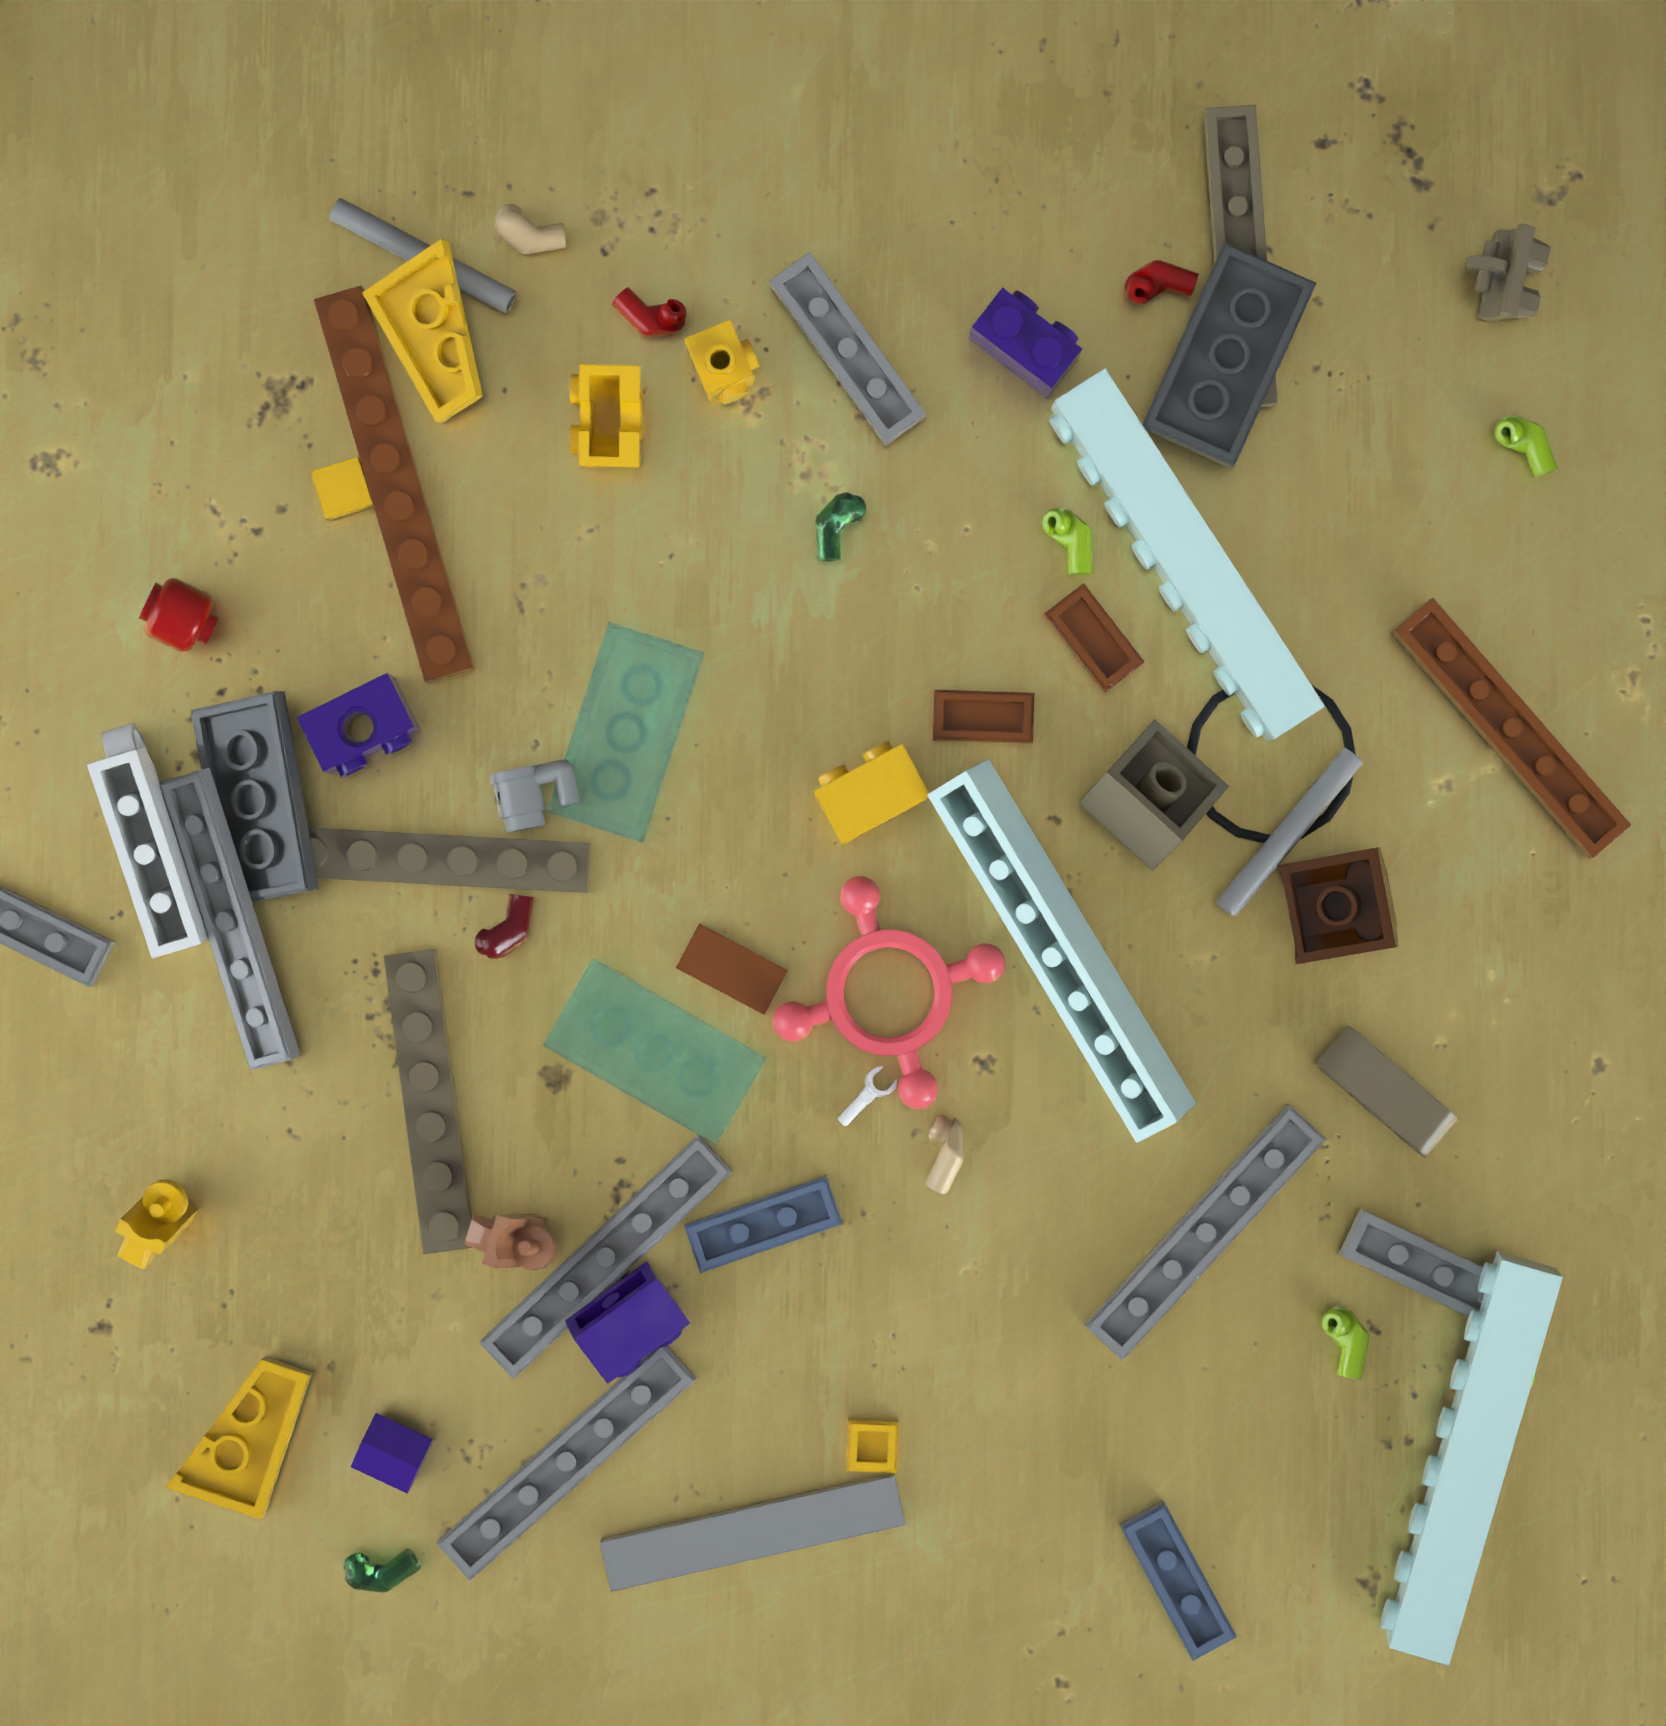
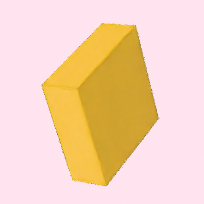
[310,456,374,521]
[847,1418,899,1473]

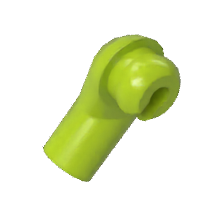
[1494,415,1558,478]
[1042,507,1093,576]
[1322,1306,1369,1380]

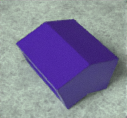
[351,1413,433,1494]

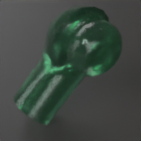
[815,492,866,562]
[342,1548,421,1593]

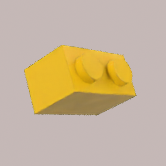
[813,741,929,846]

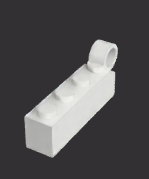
[87,723,208,959]

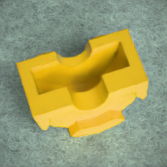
[570,364,643,468]

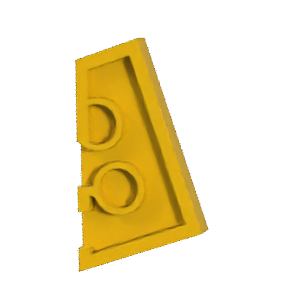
[362,238,483,423]
[165,1357,313,1520]

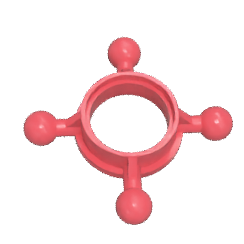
[773,876,1005,1109]

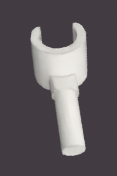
[837,1066,897,1127]

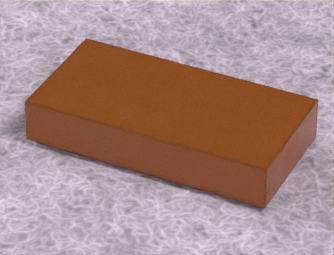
[1043,583,1145,693]
[932,690,1035,744]
[676,924,788,1015]

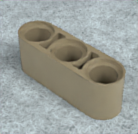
[1315,1025,1459,1158]

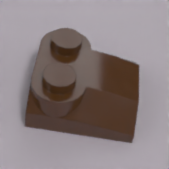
[1278,847,1398,964]

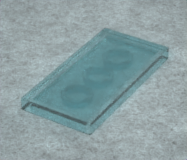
[547,622,705,843]
[543,958,767,1145]

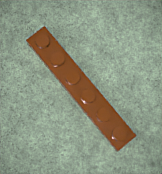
[1391,598,1631,858]

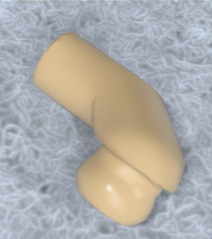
[495,204,567,254]
[925,1115,964,1194]

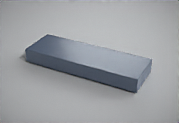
[684,1175,843,1273]
[1119,1500,1237,1661]

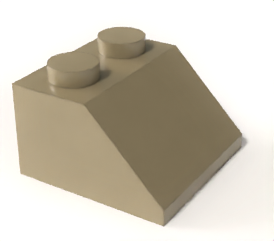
[1078,719,1229,871]

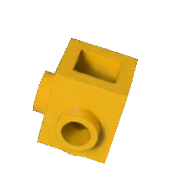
[684,319,760,405]

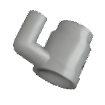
[489,760,580,833]

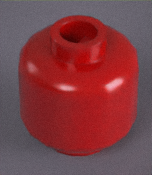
[138,578,219,652]

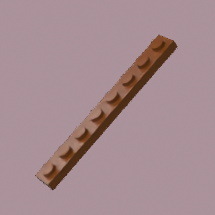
[314,285,475,683]

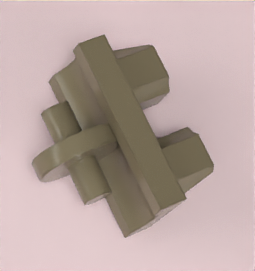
[1465,223,1551,322]

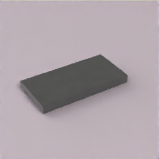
[1142,242,1316,469]
[191,691,319,903]

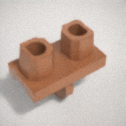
[465,1214,557,1270]

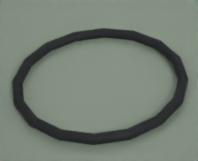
[1187,684,1356,843]

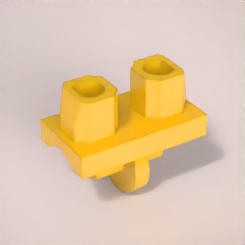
[115,1179,198,1269]

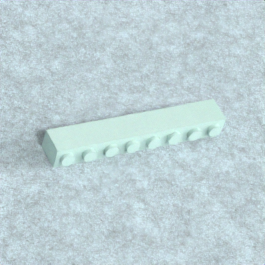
[1049,368,1325,742]
[927,759,1196,1143]
[1380,1251,1563,1666]

